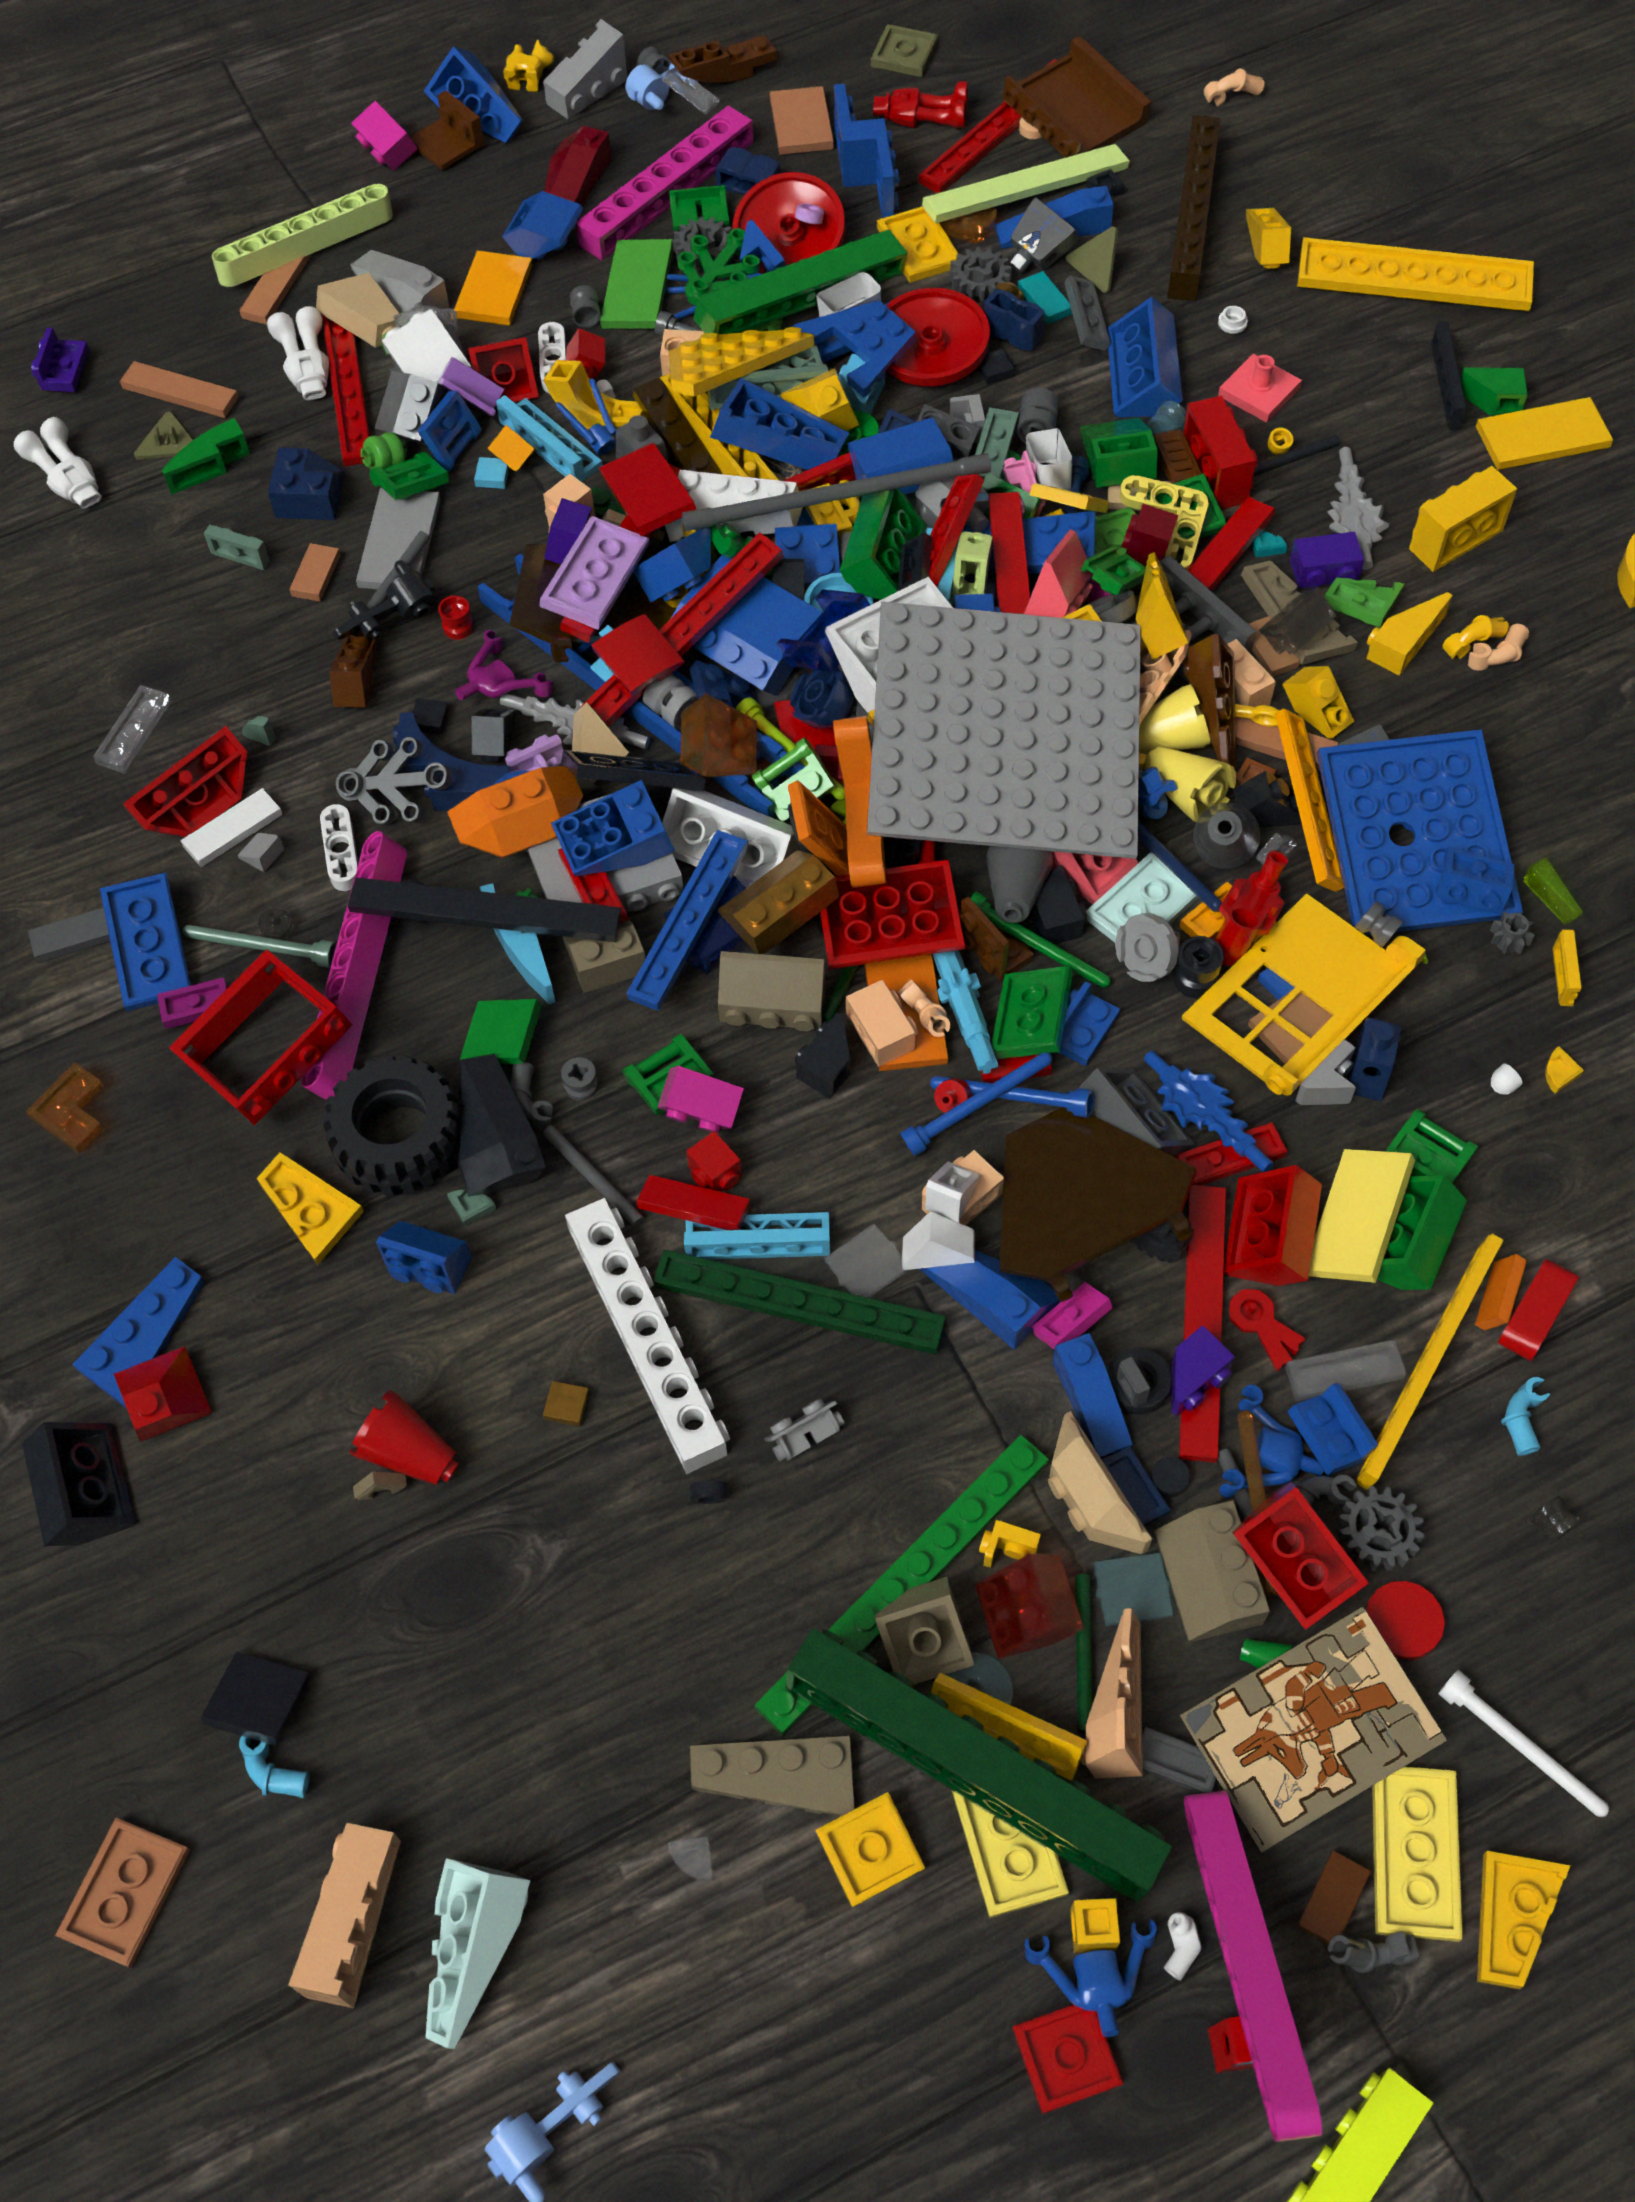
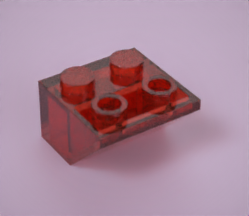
[975,1554,1084,1658]

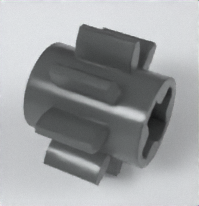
[1490,912,1535,954]

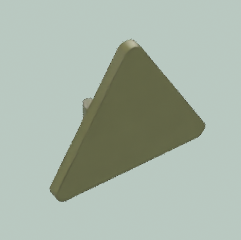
[1066,226,1118,293]
[134,412,193,460]

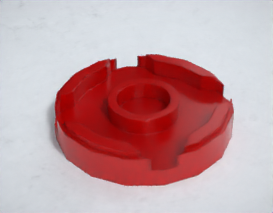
[1365,1581,1445,1661]

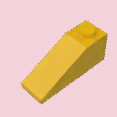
[1246,208,1291,268]
[1366,592,1453,676]

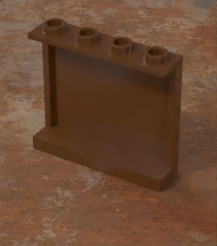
[1002,36,1152,158]

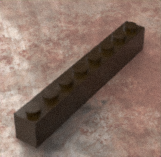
[1167,115,1221,302]

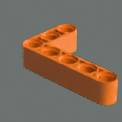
[833,715,887,888]

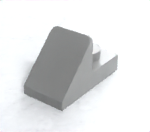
[1295,1039,1356,1105]

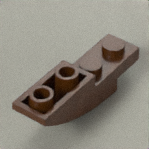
[669,35,777,83]

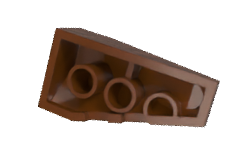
[1184,634,1236,772]

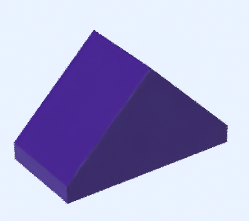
[544,498,592,564]

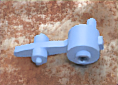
[626,63,698,110]
[484,2062,621,2202]

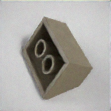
[718,951,826,1031]
[1154,1500,1270,1643]

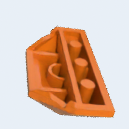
[447,766,583,858]

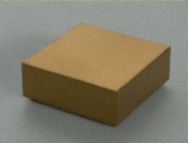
[543,1381,589,1427]

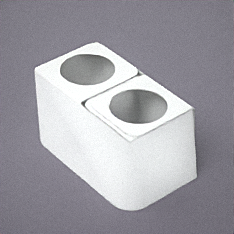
[816,273,881,317]
[1026,428,1072,490]

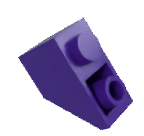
[1171,1325,1235,1417]

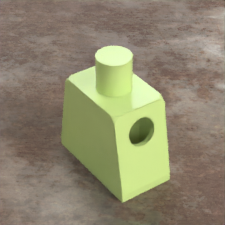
[951,532,992,604]

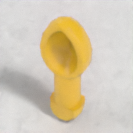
[1235,704,1280,727]

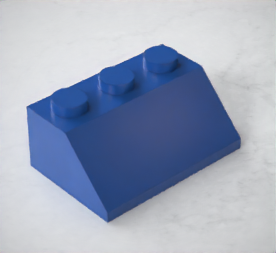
[847,417,953,499]

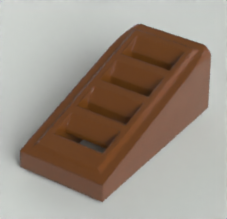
[1153,429,1202,484]

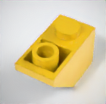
[1282,666,1354,739]

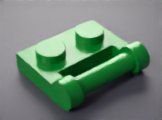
[369,452,449,500]
[709,523,773,580]
[622,1034,714,1116]
[1385,1109,1479,1184]

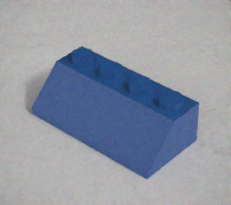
[1107,296,1183,417]

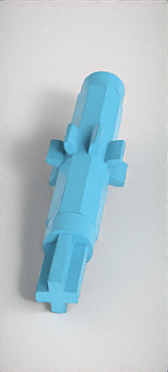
[932,950,998,1074]

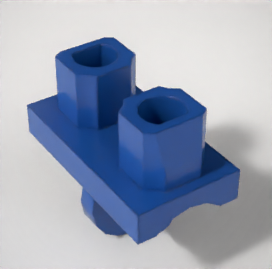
[1138,767,1178,819]

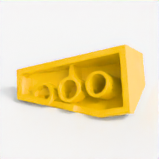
[1135,552,1188,660]

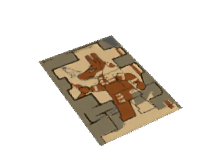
[1180,1607,1447,1853]

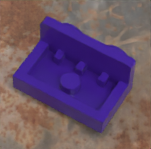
[31,327,89,392]

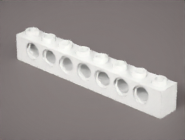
[565,1198,730,1474]

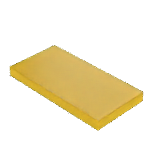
[1476,397,1613,470]

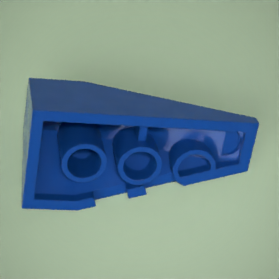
[424,46,524,143]

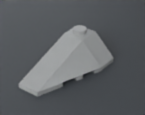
[351,250,450,327]

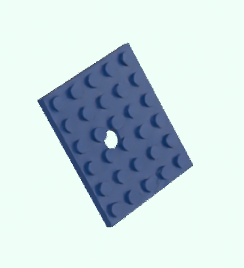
[1317,729,1523,936]

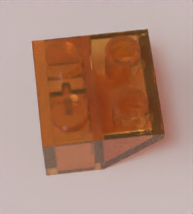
[680,693,757,777]

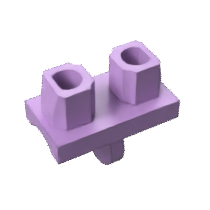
[505,734,564,771]

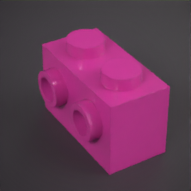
[351,101,417,171]
[658,1066,744,1134]

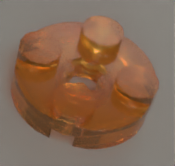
[941,207,997,244]

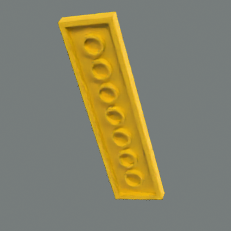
[1297,237,1534,311]

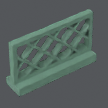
[708,345,828,409]

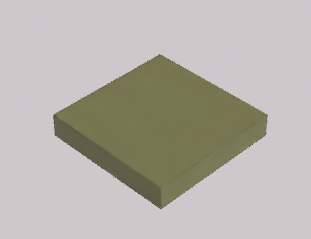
[871,24,938,77]

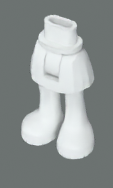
[267,306,329,400]
[13,417,102,509]

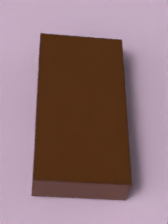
[1296,1850,1371,1945]

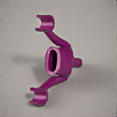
[455,630,553,701]

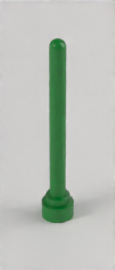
[971,891,1111,988]

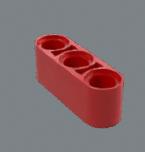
[1497,1258,1579,1362]

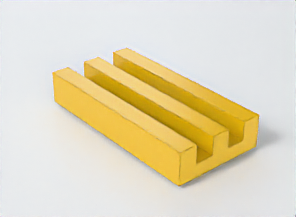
[1552,930,1581,1006]

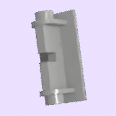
[764,1398,844,1461]

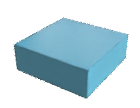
[474,457,510,489]

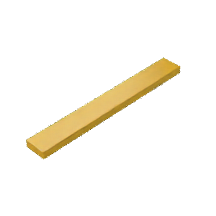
[1355,1234,1503,1490]

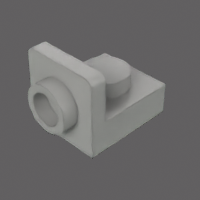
[950,394,985,443]

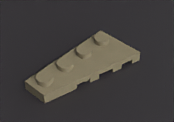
[1241,560,1358,665]
[690,1736,854,1816]

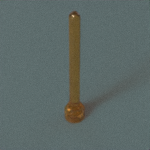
[1238,1410,1278,1596]

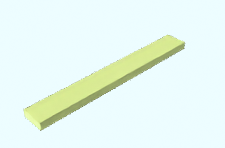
[922,144,1129,223]

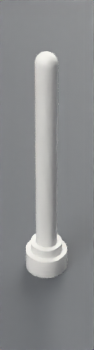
[1438,1670,1609,1817]

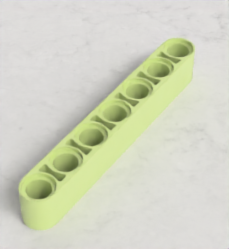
[212,184,393,287]

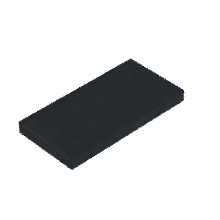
[561,750,705,791]

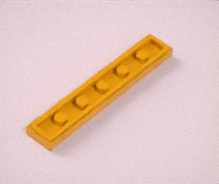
[1275,709,1344,892]

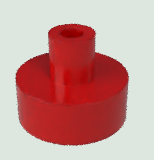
[934,1078,972,1113]

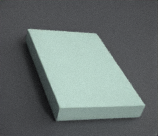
[1086,852,1198,942]

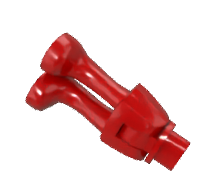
[873,81,968,129]

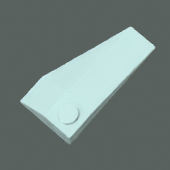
[426,1858,530,2049]

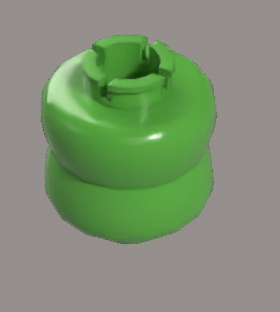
[361,432,407,470]

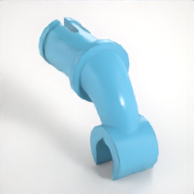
[1501,1377,1550,1456]
[239,1736,310,1798]

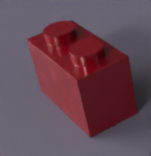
[1121,504,1179,567]

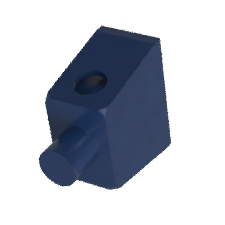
[1349,1018,1401,1101]

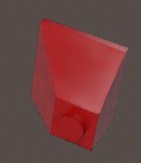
[114,1346,212,1442]

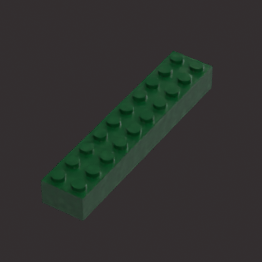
[785,1628,1172,1904]

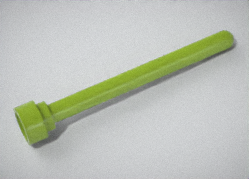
[735,697,845,800]

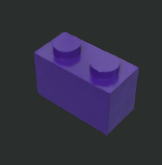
[1290,531,1364,588]

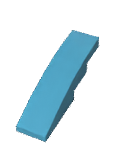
[480,883,556,1004]

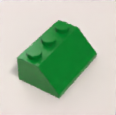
[1377,1175,1467,1290]

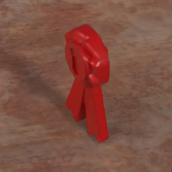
[1229,1289,1306,1372]

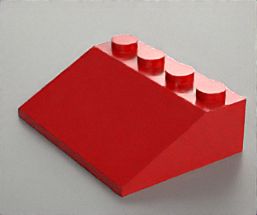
[819,859,965,969]

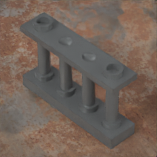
[1134,555,1256,683]

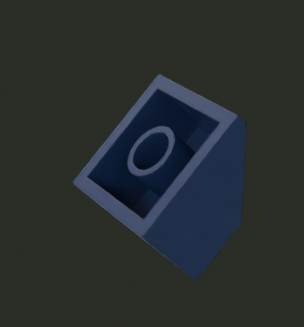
[268,447,345,520]

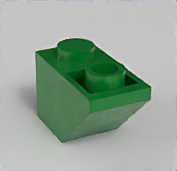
[1460,368,1527,416]

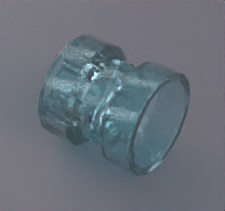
[1147,401,1186,436]

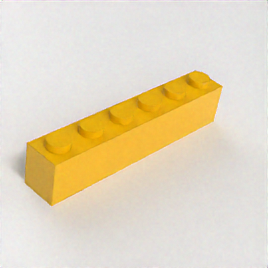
[659,374,779,481]

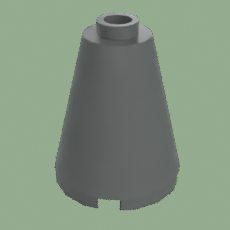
[1193,803,1260,869]
[986,846,1053,923]

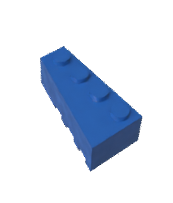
[710,378,849,470]

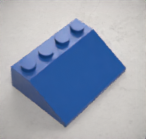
[671,555,825,697]

